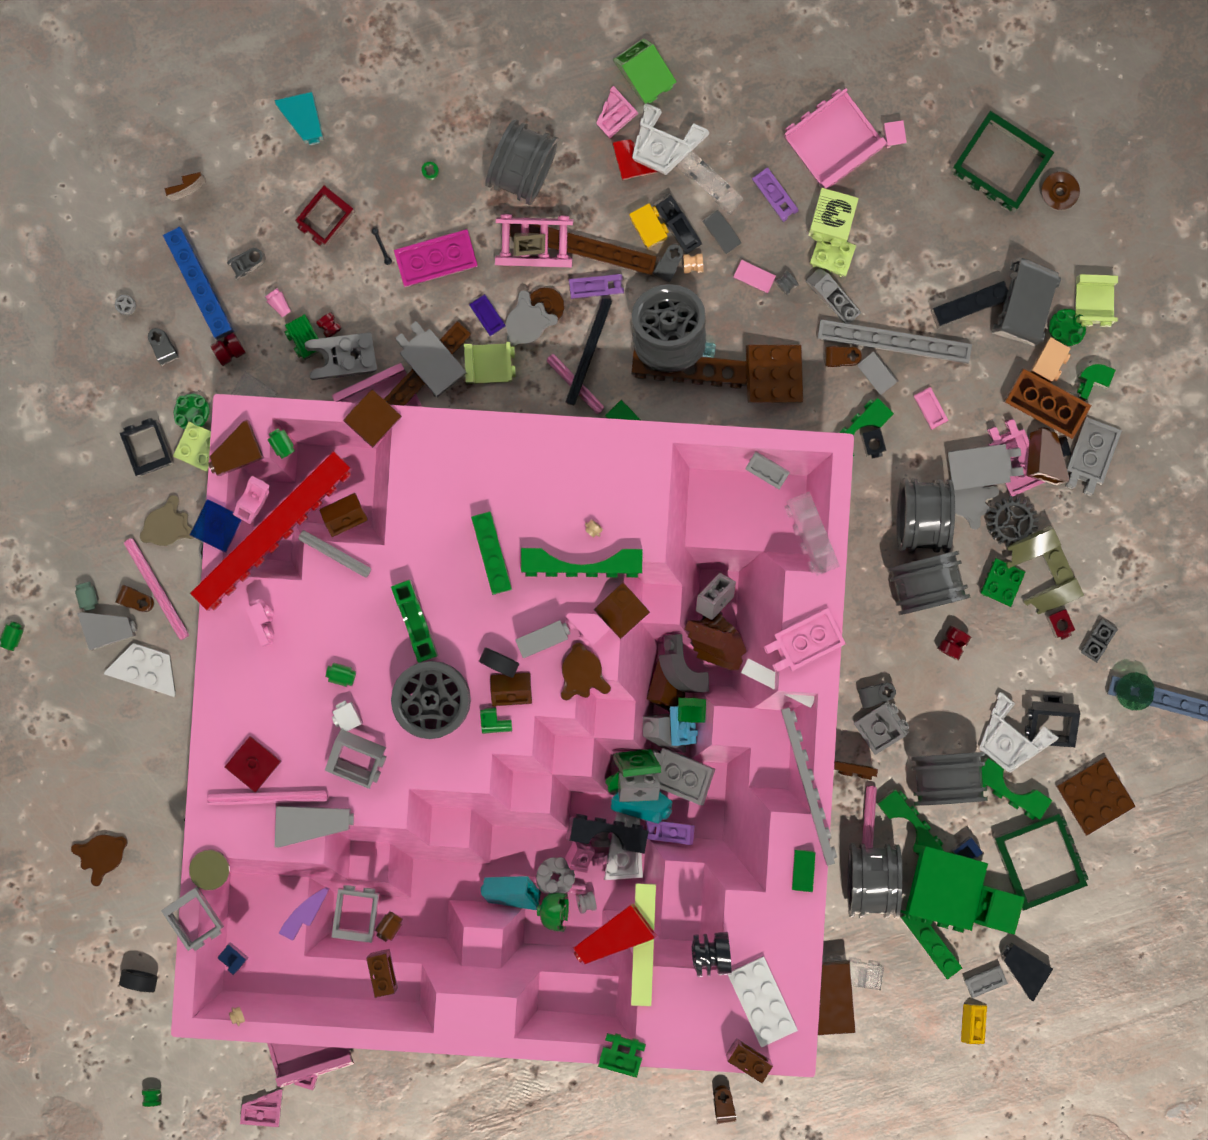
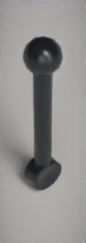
[371,228,392,265]

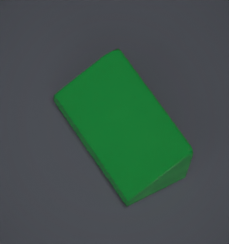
[792,850,816,892]

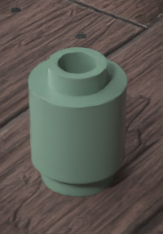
[75,582,98,611]

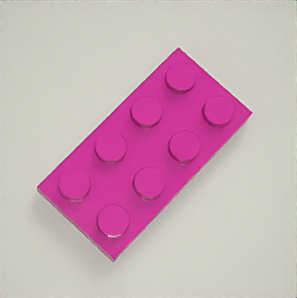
[394,229,478,288]

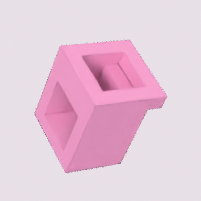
[565,841,595,873]

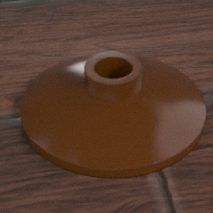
[1041,172,1080,210]

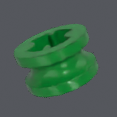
[421,161,439,180]

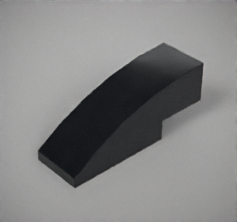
[653,193,702,254]

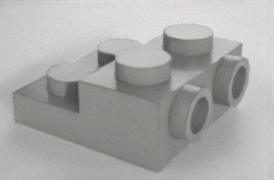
[854,701,909,755]

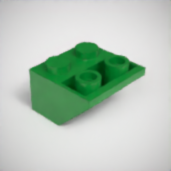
[974,885,1025,935]

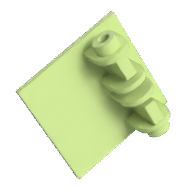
[809,240,856,277]
[173,422,211,472]

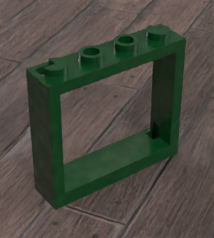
[951,110,1054,212]
[993,813,1089,911]

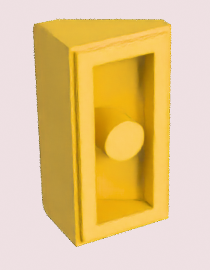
[961,1004,987,1044]

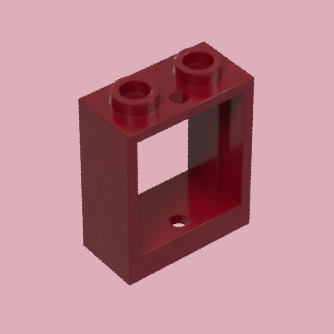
[295,185,355,247]

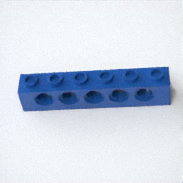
[163,227,234,340]

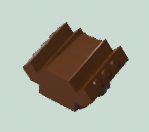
[684,613,747,670]

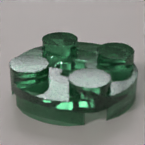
[1115,672,1155,711]

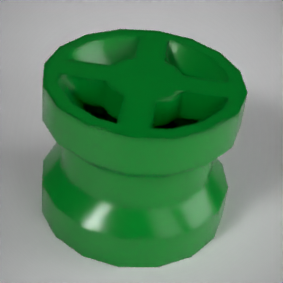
[142,1088,162,1107]

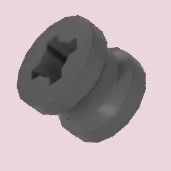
[775,271,799,295]

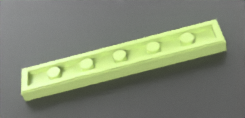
[631,883,656,1006]

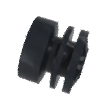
[691,932,732,977]

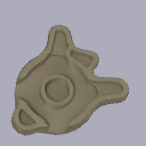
[140,495,196,546]

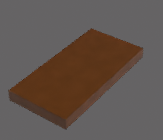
[818,961,855,1035]

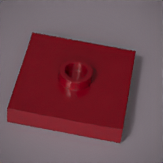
[225,736,282,793]

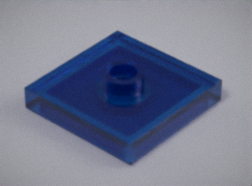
[190,499,242,553]

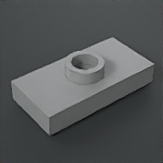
[745,452,790,490]
[964,965,1008,998]

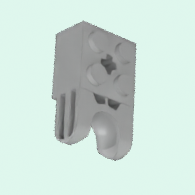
[305,332,377,380]

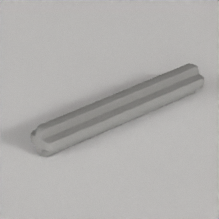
[298,530,371,577]

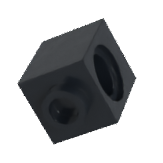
[861,428,887,459]

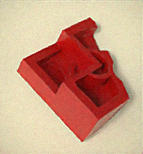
[612,139,657,181]

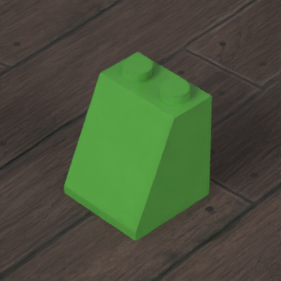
[613,38,677,104]

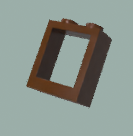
[366,949,398,998]
[726,1038,773,1083]

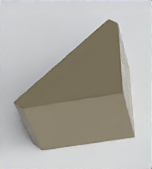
[513,233,546,256]

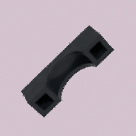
[931,281,1008,329]
[566,814,649,854]

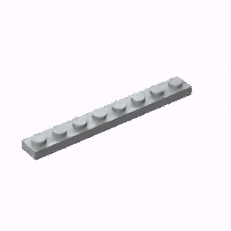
[817,319,972,364]
[781,707,837,866]

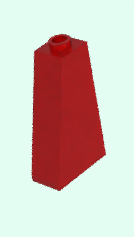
[573,903,657,964]

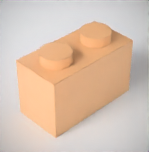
[1030,337,1071,383]

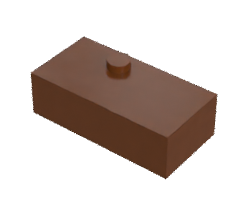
[1004,368,1092,439]

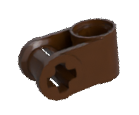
[825,346,862,367]
[115,584,155,612]
[714,1085,736,1124]

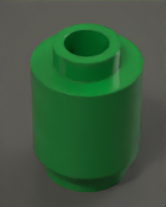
[267,428,295,459]
[0,621,24,651]
[325,663,356,687]

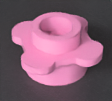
[591,852,608,866]

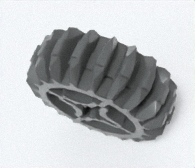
[987,496,1039,547]

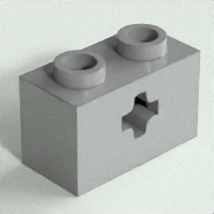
[696,573,736,620]
[618,773,660,802]

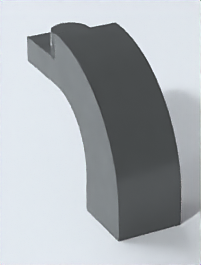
[659,634,709,693]

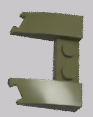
[1006,526,1084,614]

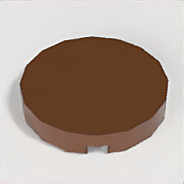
[530,287,564,321]

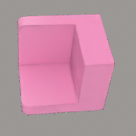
[883,120,907,149]

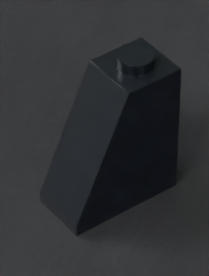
[1001,942,1053,1001]

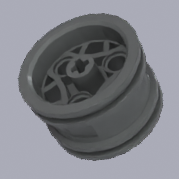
[485,119,559,205]
[632,284,706,372]
[896,478,955,553]
[887,551,971,615]
[391,661,471,739]
[911,752,988,806]
[847,843,902,918]

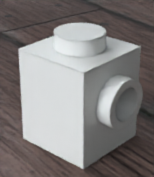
[332,701,363,731]

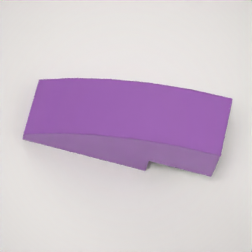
[279,887,330,941]

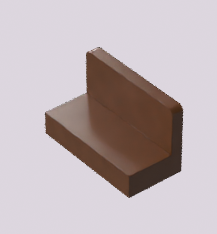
[319,493,368,537]
[490,673,532,706]

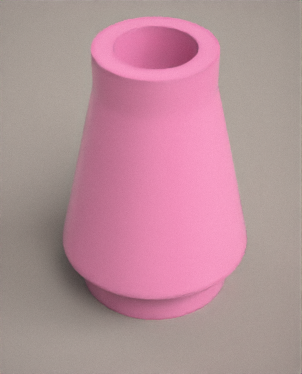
[265,288,291,317]

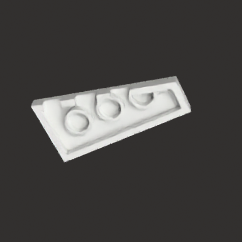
[604,812,643,880]

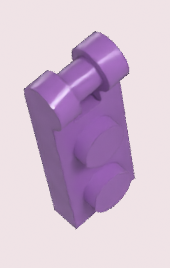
[752,167,799,222]
[569,274,624,299]
[645,820,695,845]

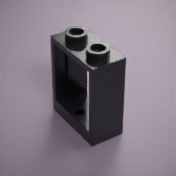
[120,418,174,477]
[1025,701,1080,748]

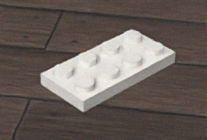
[728,956,798,1047]

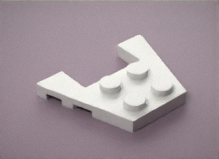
[632,103,709,175]
[979,692,1059,773]

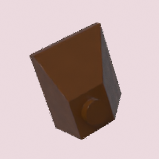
[594,582,650,639]

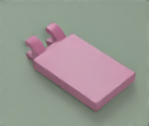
[987,419,1045,497]
[763,608,846,672]

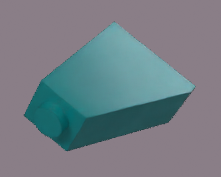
[275,92,324,145]
[611,791,672,824]
[481,876,541,910]

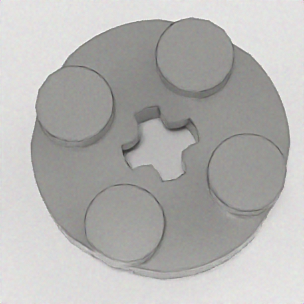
[536,857,575,894]

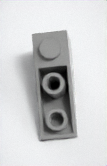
[805,268,861,324]

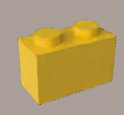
[629,203,669,250]

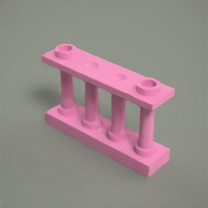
[495,214,574,268]

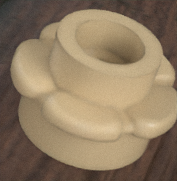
[585,519,603,538]
[229,1007,245,1026]

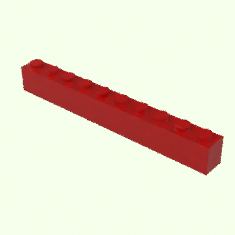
[190,451,352,611]

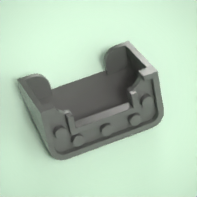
[992,257,1061,346]

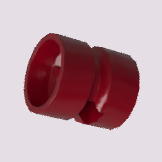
[210,332,246,366]
[937,625,972,661]

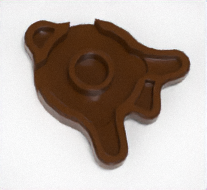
[561,643,611,701]
[71,834,128,886]

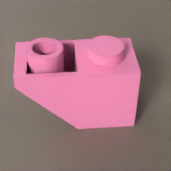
[565,613,610,645]

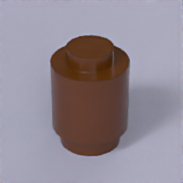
[375,911,403,942]

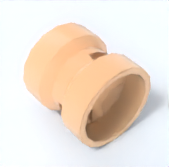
[683,253,703,274]

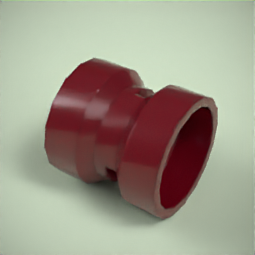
[316,312,342,338]

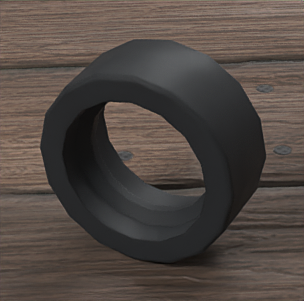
[479,647,519,678]
[119,969,158,993]

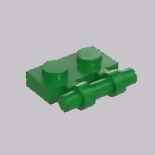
[598,1033,646,1078]

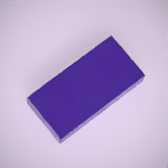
[469,294,506,337]

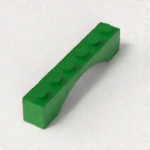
[521,548,643,578]

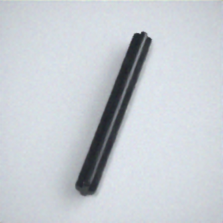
[565,298,612,406]

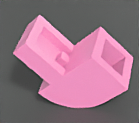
[233,476,270,524]

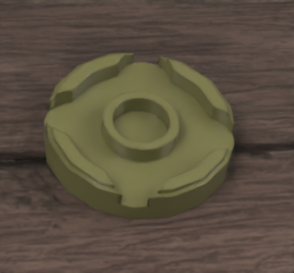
[189,850,230,890]

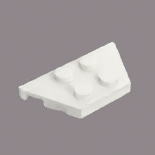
[104,643,176,697]

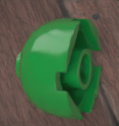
[537,893,569,932]

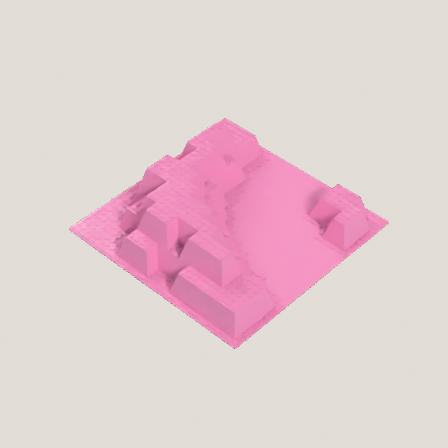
[171,394,854,1077]

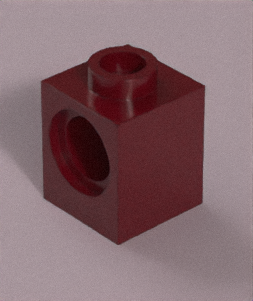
[1046,609,1075,640]

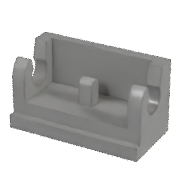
[857,351,898,395]

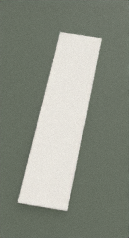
[741,659,814,708]

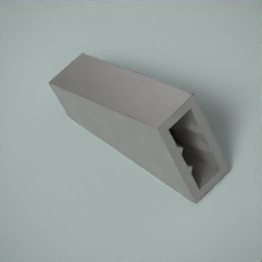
[275,806,354,848]

